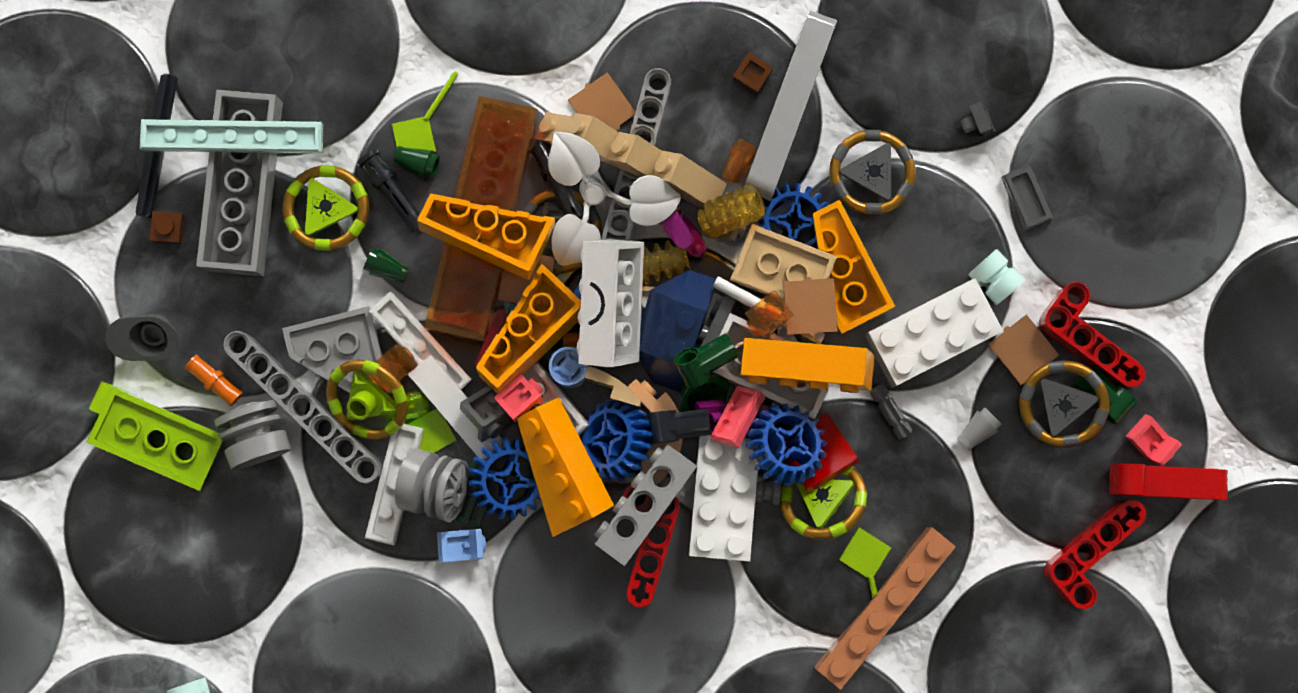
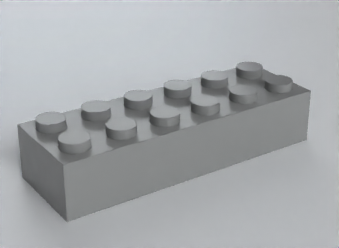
[196,90,283,277]

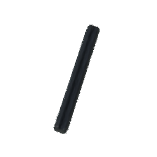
[135,74,178,218]

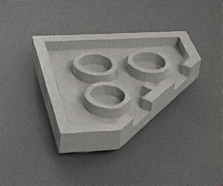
[282,306,392,394]

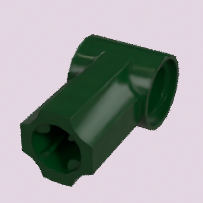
[674,333,738,388]
[1074,365,1137,425]

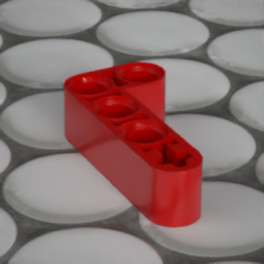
[1039,282,1145,389]
[1109,464,1228,500]
[624,486,680,607]
[1044,500,1146,609]

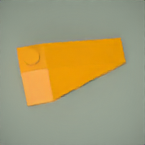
[812,200,895,334]

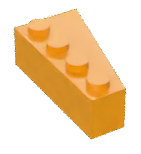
[417,194,555,280]
[476,263,581,394]
[741,338,875,393]
[517,397,614,537]

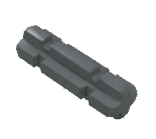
[870,384,912,440]

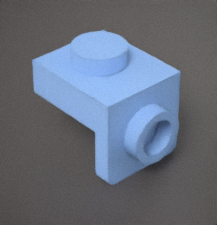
[437,529,486,563]

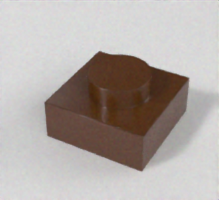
[733,52,774,94]
[149,211,185,244]

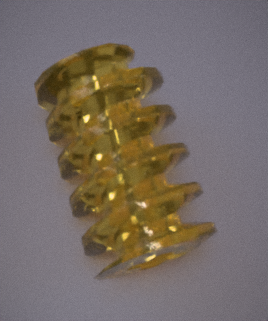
[698,183,765,238]
[643,240,690,285]

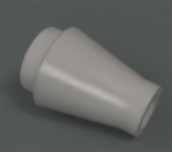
[957,407,1002,451]

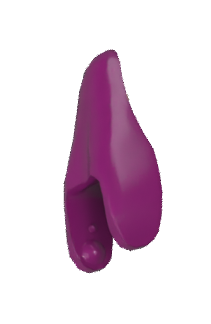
[661,204,707,258]

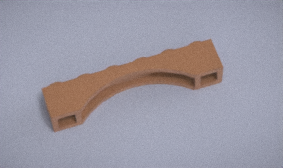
[814,527,956,690]

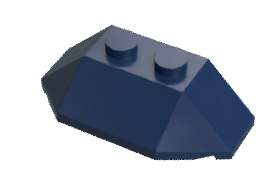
[639,270,716,392]

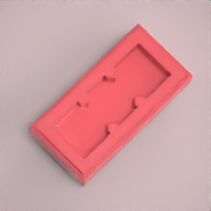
[710,385,766,448]

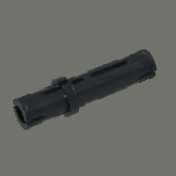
[531,142,583,220]

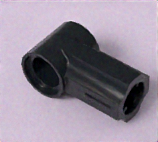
[649,409,711,444]

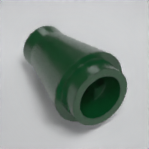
[394,146,440,179]
[363,248,410,283]

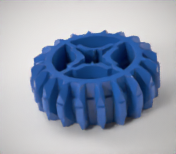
[753,183,829,249]
[580,400,654,481]
[745,403,828,486]
[468,438,541,520]

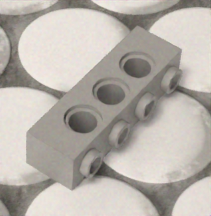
[594,444,697,566]

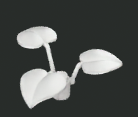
[548,132,681,266]

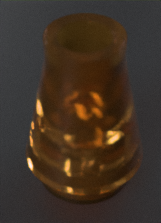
[721,138,758,183]

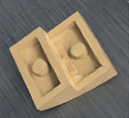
[585,366,642,410]

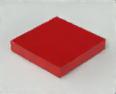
[784,413,859,493]

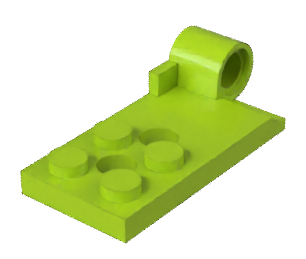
[86,381,224,491]

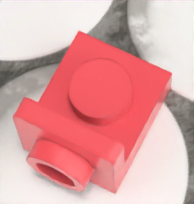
[494,374,544,422]

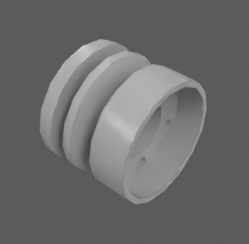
[214,400,292,470]
[395,448,470,522]

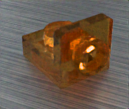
[745,291,794,338]
[365,344,417,393]

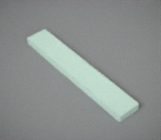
[140,119,323,154]

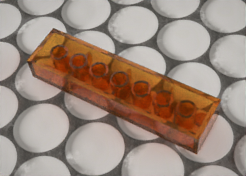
[424,96,539,344]

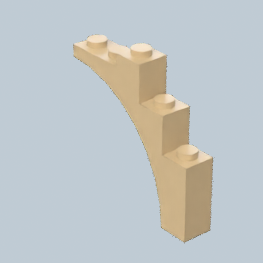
[535,112,727,211]

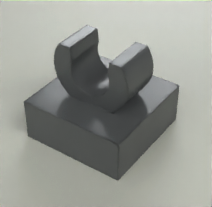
[960,101,995,136]

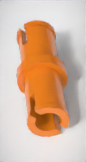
[184,354,243,407]

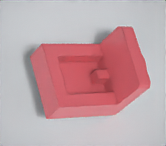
[1126,414,1181,466]

